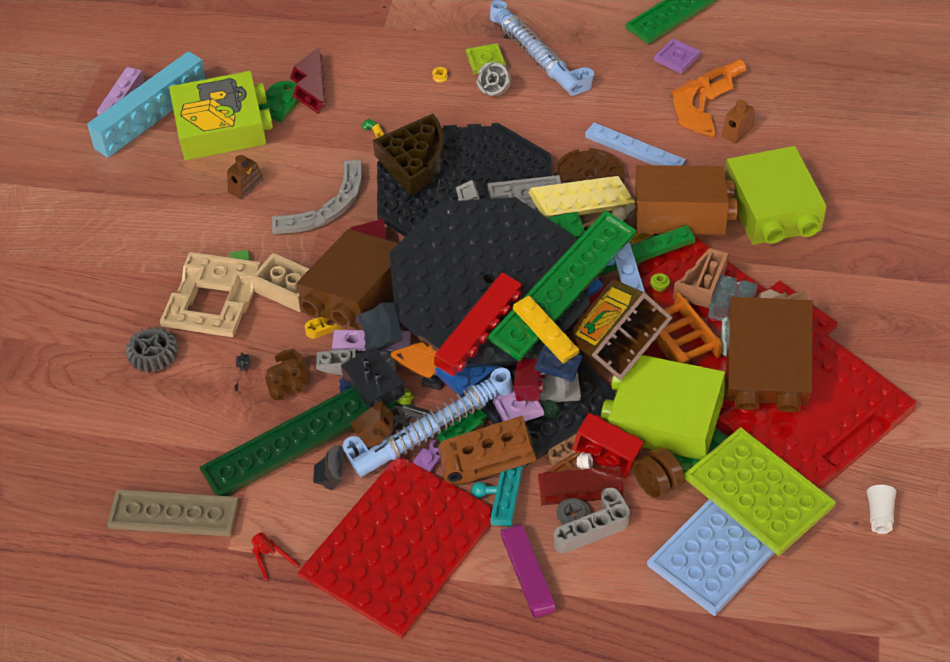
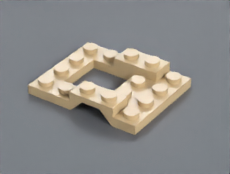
[160,252,261,337]

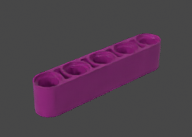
[500,524,556,618]

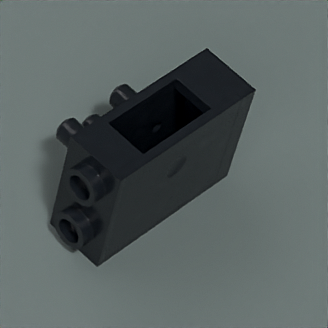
[341,346,405,409]

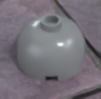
[477,62,511,97]

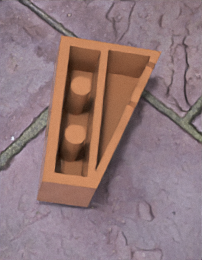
[673,248,728,308]

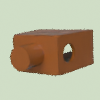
[721,100,755,144]

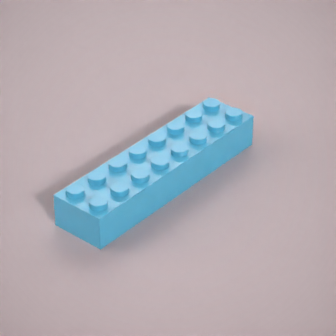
[87,51,206,158]

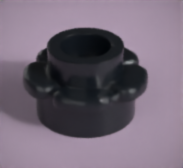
[236,352,249,371]

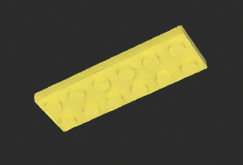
[528,176,635,218]

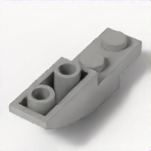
[316,349,396,376]

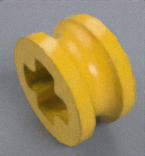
[432,67,448,82]

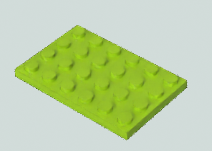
[684,427,836,556]

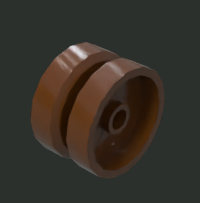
[632,446,685,500]

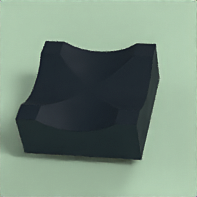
[357,303,403,351]

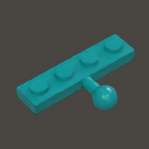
[471,465,524,526]

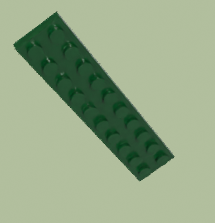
[199,387,396,496]

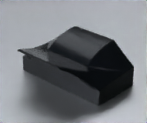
[313,445,343,490]

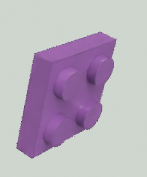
[654,38,701,74]

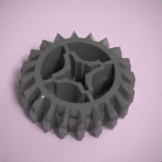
[125,326,178,374]

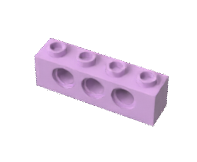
[332,329,412,359]

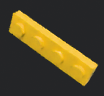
[513,296,579,363]

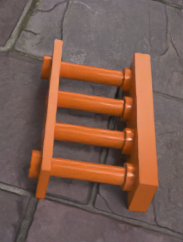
[654,292,722,364]

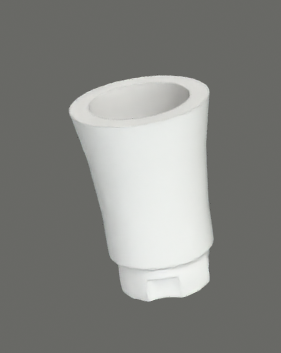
[866,485,897,534]

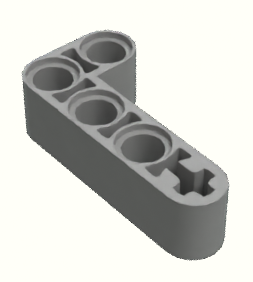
[553,488,630,553]

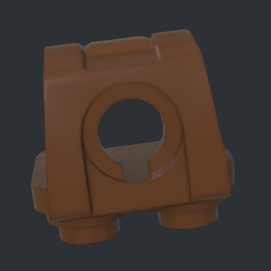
[265,349,310,401]

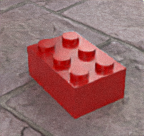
[572,413,644,478]

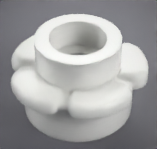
[577,452,593,472]

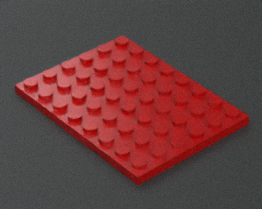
[298,456,493,639]

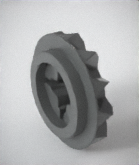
[556,498,590,525]

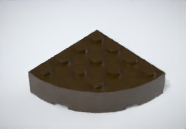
[373,113,444,195]

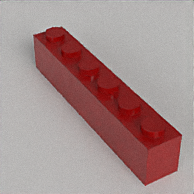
[434,272,522,377]

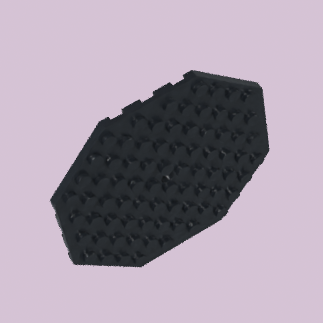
[377,123,553,237]
[390,197,590,368]

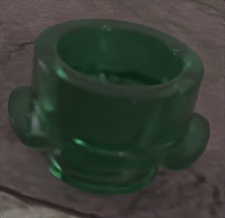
[541,400,559,418]

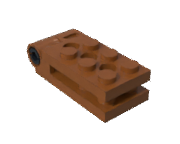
[438,415,537,485]

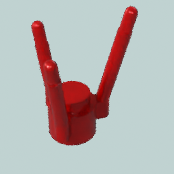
[251,532,299,581]

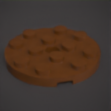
[554,148,625,184]

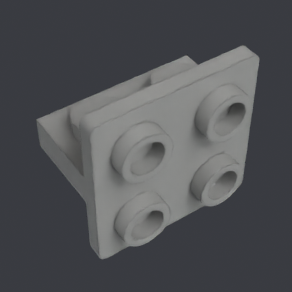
[540,373,581,403]

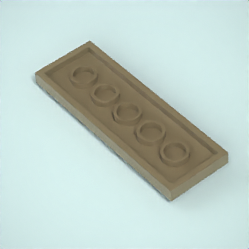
[107,490,239,537]

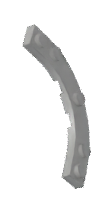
[272,160,362,234]

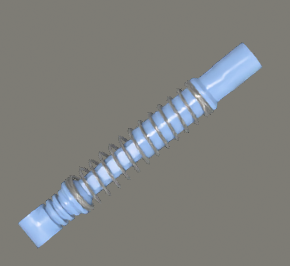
[490,0,594,96]
[343,368,513,478]

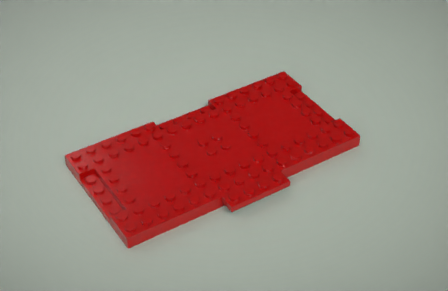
[589,236,917,490]

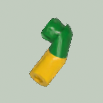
[362,119,384,138]

